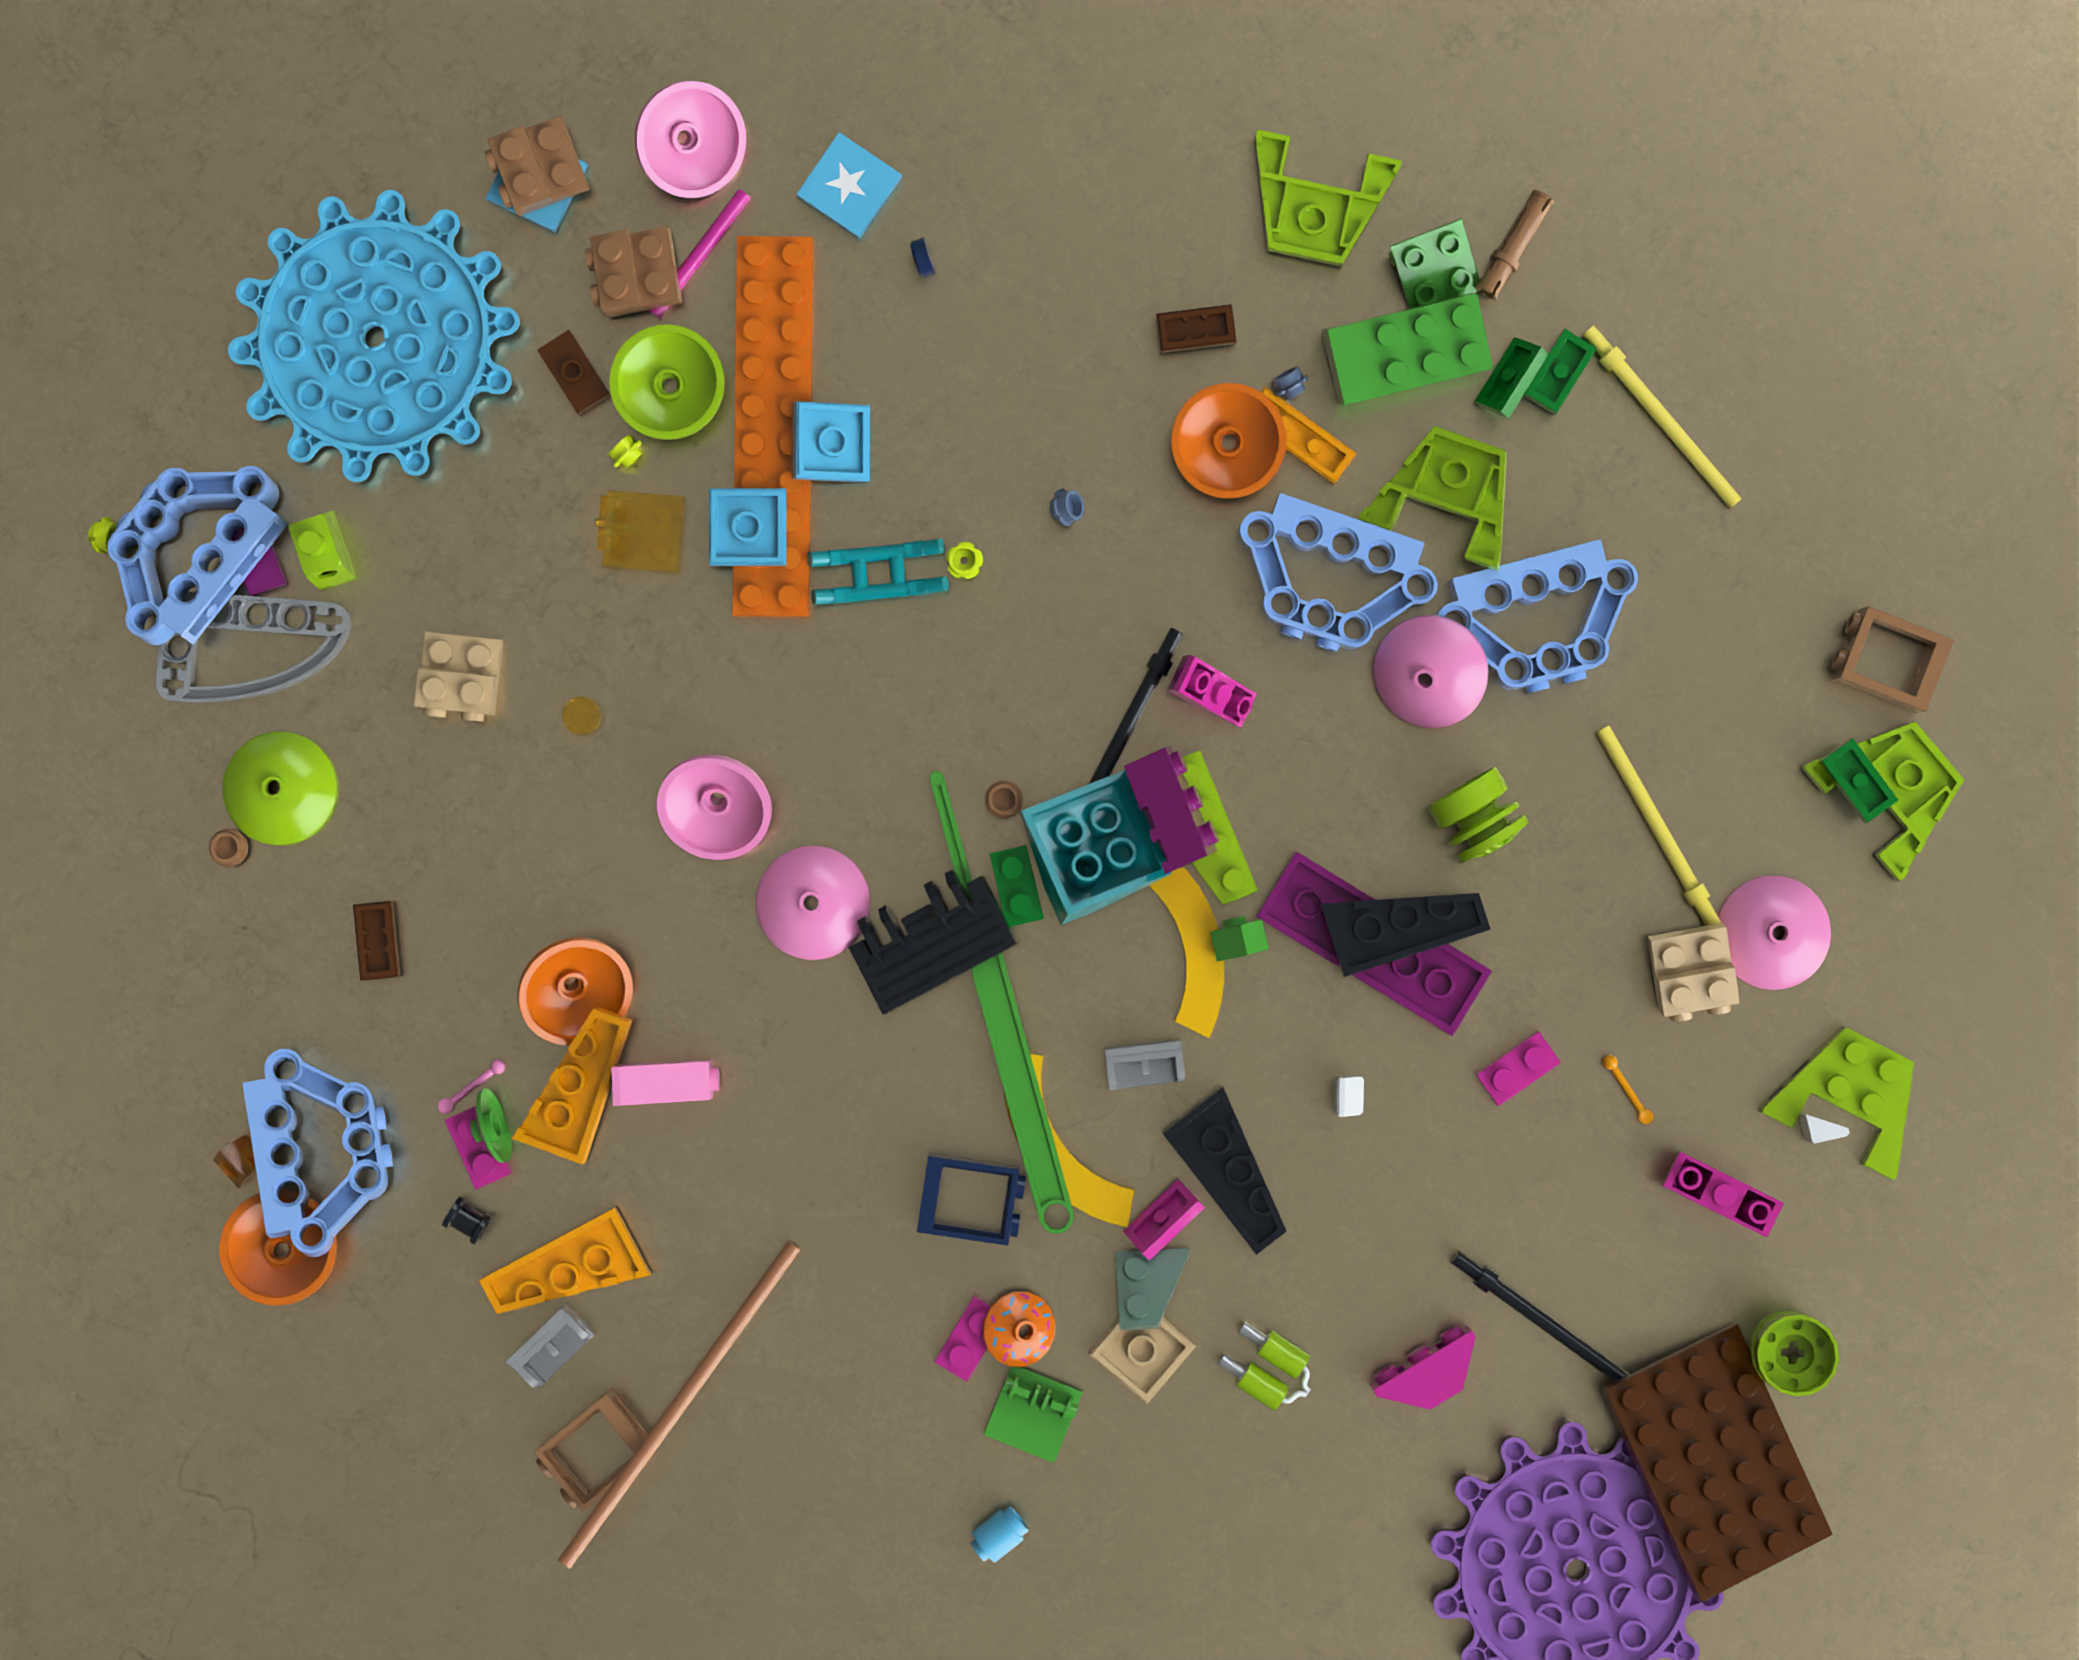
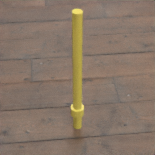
[1583,325,1742,508]
[1596,725,1721,926]

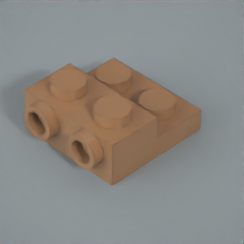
[484,116,590,217]
[585,226,682,318]

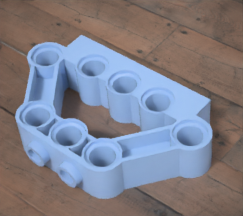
[107,466,288,645]
[1238,493,1438,652]
[1435,539,1638,694]
[242,1049,393,1257]

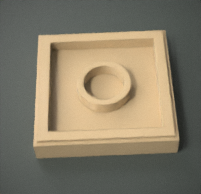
[1089,1317,1196,1404]

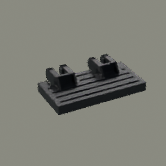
[848,869,1019,1015]

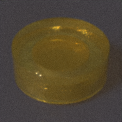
[562,697,602,735]

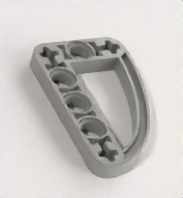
[156,591,352,703]

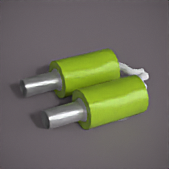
[1217,1322,1311,1411]

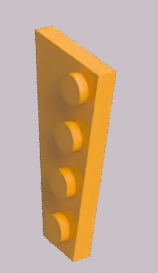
[512,1007,632,1165]
[479,1207,651,1314]

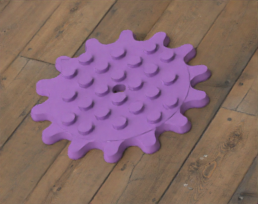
[1431,1421,1723,1660]

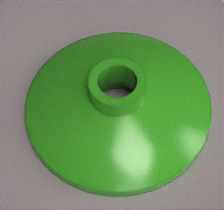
[470,1088,512,1163]

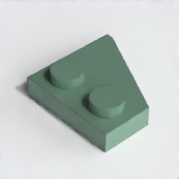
[1115,1248,1189,1330]

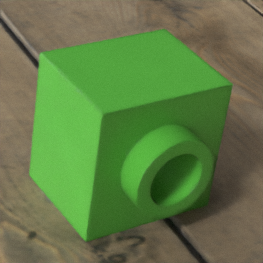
[1210,916,1269,962]

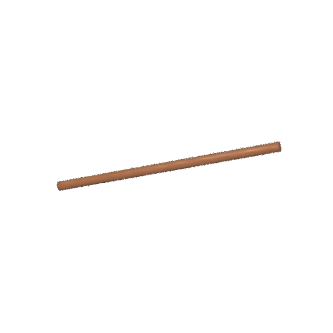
[558,1242,800,1569]

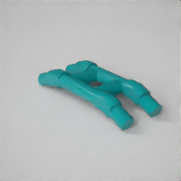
[807,538,949,605]

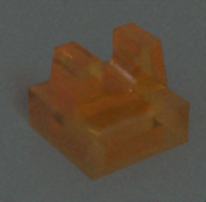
[213,1135,256,1188]

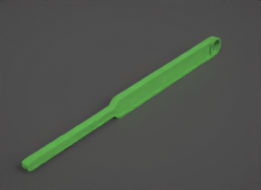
[929,771,1074,1234]

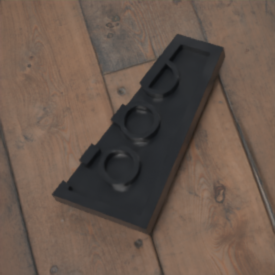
[1320,893,1491,977]
[1162,1086,1287,1255]

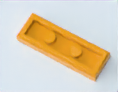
[1261,386,1357,485]

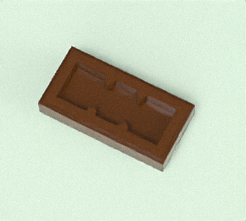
[1156,304,1237,353]
[537,330,611,416]
[353,901,401,981]

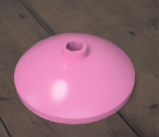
[634,81,746,198]
[1374,615,1489,728]
[657,755,772,860]
[756,846,870,960]
[1718,876,1831,990]

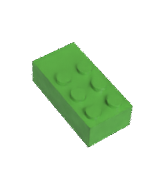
[1322,293,1493,405]

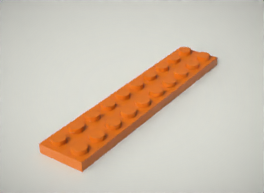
[732,236,814,618]

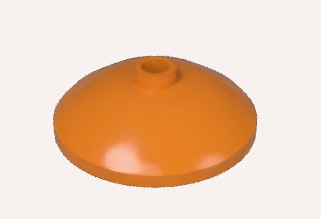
[1171,383,1286,499]
[517,937,633,1046]
[219,1190,338,1306]

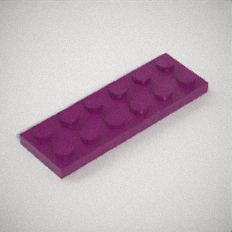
[1256,851,1492,1036]

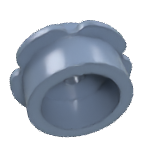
[1271,366,1308,400]
[1050,488,1084,526]

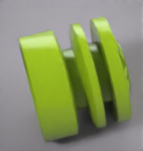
[1426,766,1530,863]
[1748,1310,1839,1397]

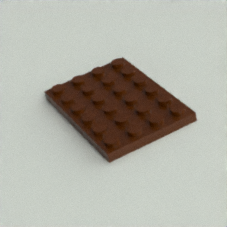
[1601,1324,1833,1602]

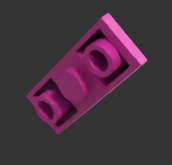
[1167,655,1257,728]
[1662,1151,1784,1237]
[1369,1325,1476,1410]

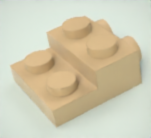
[414,632,503,722]
[1648,923,1740,1022]

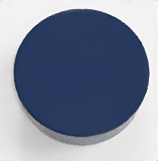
[910,237,937,278]

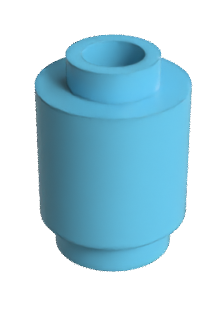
[970,1506,1029,1563]

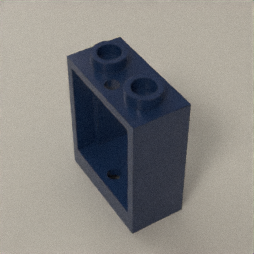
[917,1153,1026,1246]

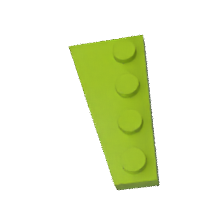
[1183,750,1258,905]

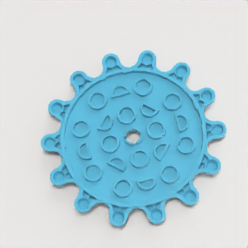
[228,190,520,483]

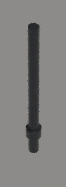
[1089,628,1184,784]
[1451,1251,1630,1382]

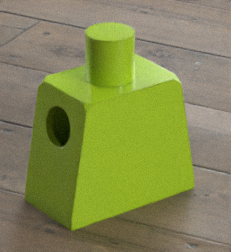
[288,510,357,591]

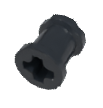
[442,1196,493,1245]

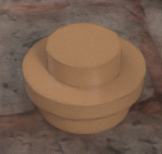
[985,781,1023,819]
[209,829,248,867]

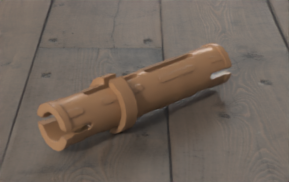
[1475,190,1554,300]

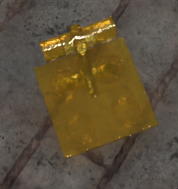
[594,490,685,572]

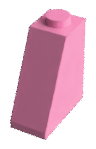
[611,1059,720,1106]

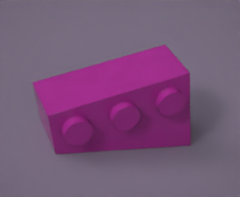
[1124,746,1219,874]

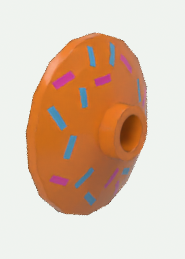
[982,1291,1055,1367]

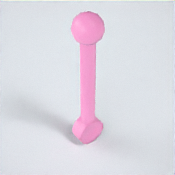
[438,1059,505,1114]

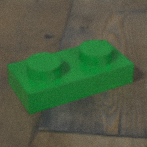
[1523,329,1597,415]
[1475,337,1549,419]
[1819,738,1899,823]
[990,845,1044,927]

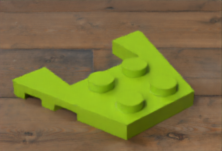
[1255,129,1402,267]
[1358,426,1507,571]
[1801,721,1964,881]
[1759,1027,1915,1181]

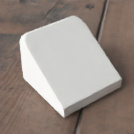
[1334,1076,1364,1117]
[1798,1113,1850,1144]

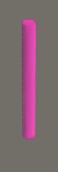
[648,189,751,319]

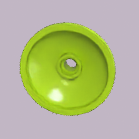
[609,324,725,440]
[222,731,338,846]

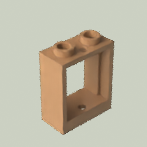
[1831,606,1954,713]
[534,1388,659,1512]

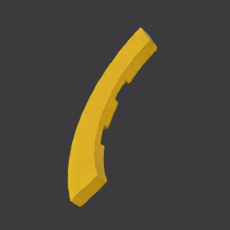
[1148,850,1224,1038]
[1003,1053,1135,1228]

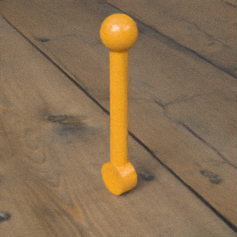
[1603,1055,1654,1124]

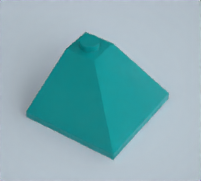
[1020,770,1171,925]

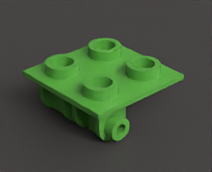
[1388,218,1480,308]
[983,1367,1083,1463]

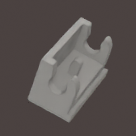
[1104,1039,1185,1090]
[506,1303,596,1388]

